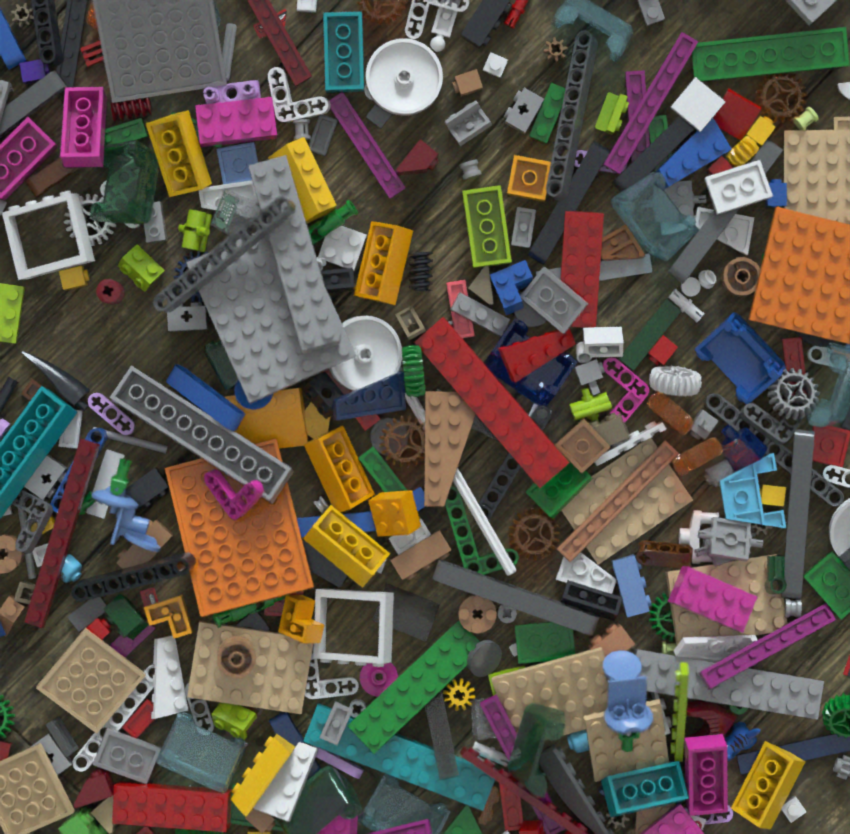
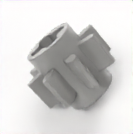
[833,755,850,780]

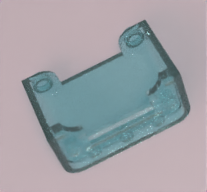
[551,0,633,63]
[610,172,699,261]
[806,342,850,427]
[156,712,248,793]
[358,773,451,834]

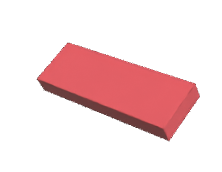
[446,280,475,338]

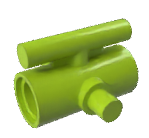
[178,209,212,253]
[569,388,612,422]

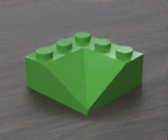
[59,806,108,834]

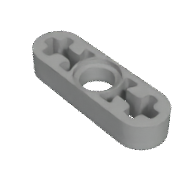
[185,683,215,735]

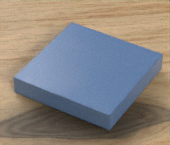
[217,142,258,184]

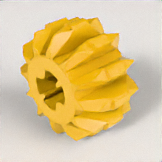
[726,136,759,168]
[443,678,475,711]

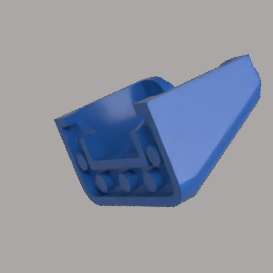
[694,312,786,405]

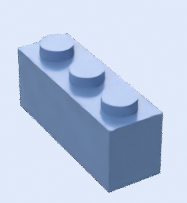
[611,555,652,617]

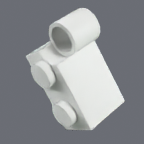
[576,327,623,363]

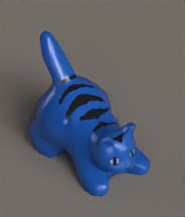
[724,722,760,761]

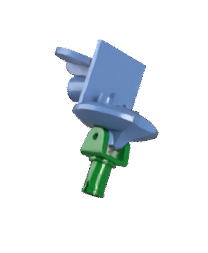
[92,458,161,552]
[603,651,653,752]

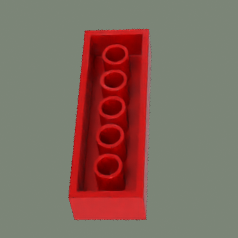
[112,781,232,832]

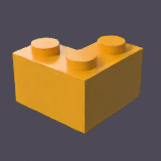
[144,595,194,639]
[278,595,324,643]

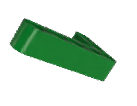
[445,486,519,575]

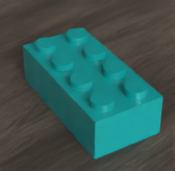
[323,12,364,93]
[601,761,689,818]

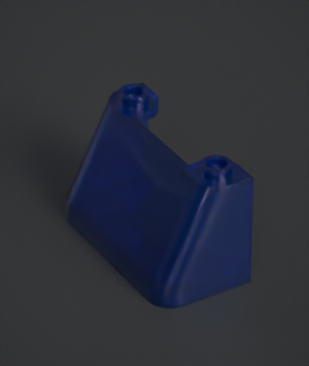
[484,318,578,406]

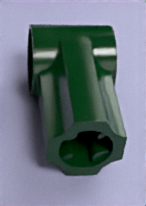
[764,556,787,595]

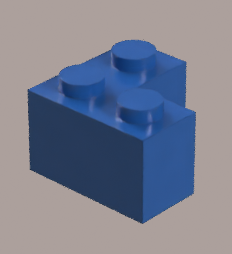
[490,260,533,315]

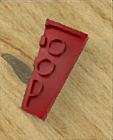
[498,328,576,383]

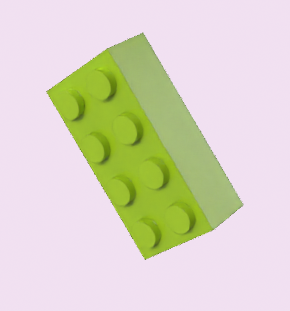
[462,185,512,269]

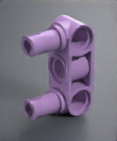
[204,80,261,104]

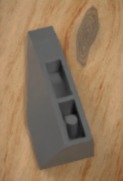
[534,743,614,834]

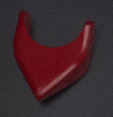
[686,700,737,737]

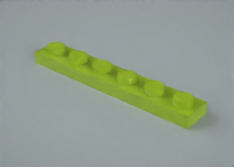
[670,662,689,762]

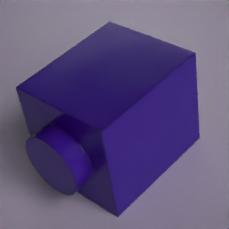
[20,60,50,85]

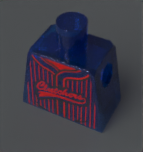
[720,425,768,472]

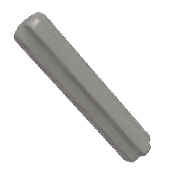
[222,23,237,81]

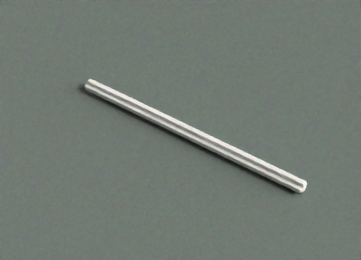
[405,393,516,576]

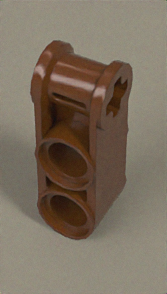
[25,158,79,198]
[636,540,693,569]

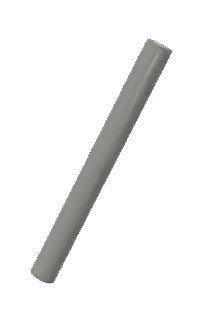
[93,427,168,453]
[18,508,36,579]

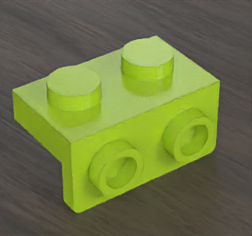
[595,92,629,135]
[118,244,165,291]
[212,702,257,740]

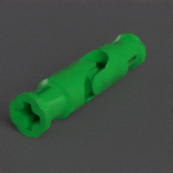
[308,200,358,245]
[212,595,286,628]

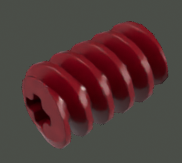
[111,97,152,121]
[96,279,125,305]

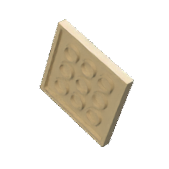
[36,628,146,733]
[584,699,669,782]
[0,743,75,834]

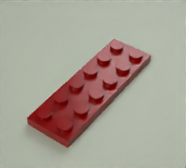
[560,211,604,328]

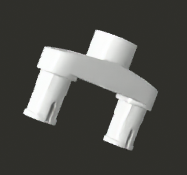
[679,510,719,564]

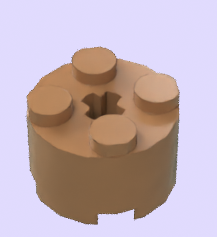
[721,257,760,297]
[0,534,25,574]
[458,594,497,633]
[217,636,256,679]

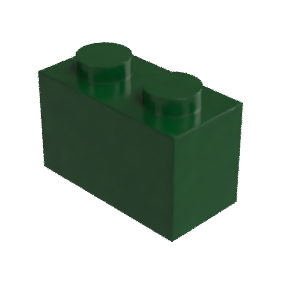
[104,593,149,640]

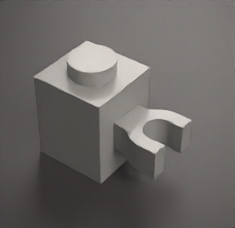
[574,359,605,395]
[688,410,718,440]

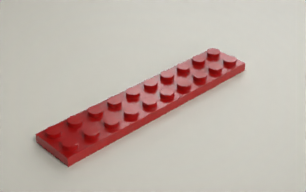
[414,317,570,488]

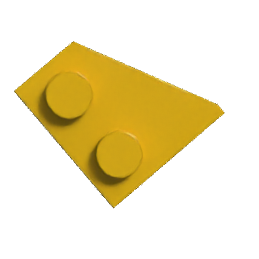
[305,402,330,439]

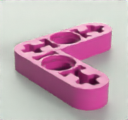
[602,357,649,422]
[204,469,264,520]

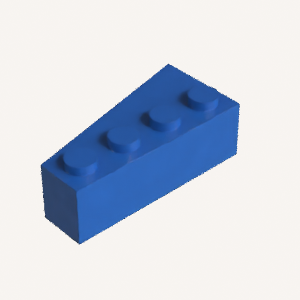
[653,118,732,191]

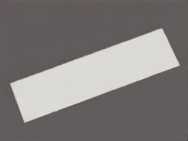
[86,449,125,518]

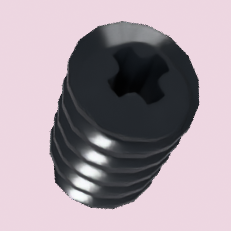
[409,252,433,291]

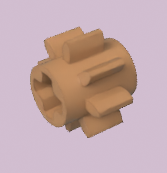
[543,37,568,62]

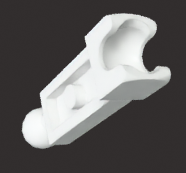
[430,0,461,52]

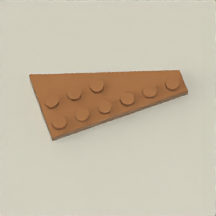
[424,391,476,507]

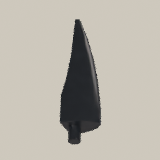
[21,351,90,412]

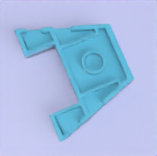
[719,453,786,528]

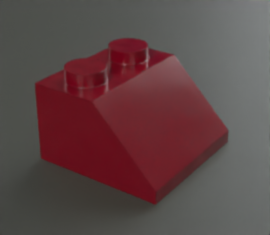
[396,139,439,176]
[74,768,114,808]

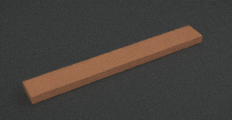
[557,440,679,563]

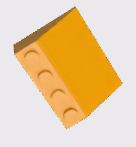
[225,388,308,448]

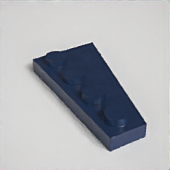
[332,371,406,420]

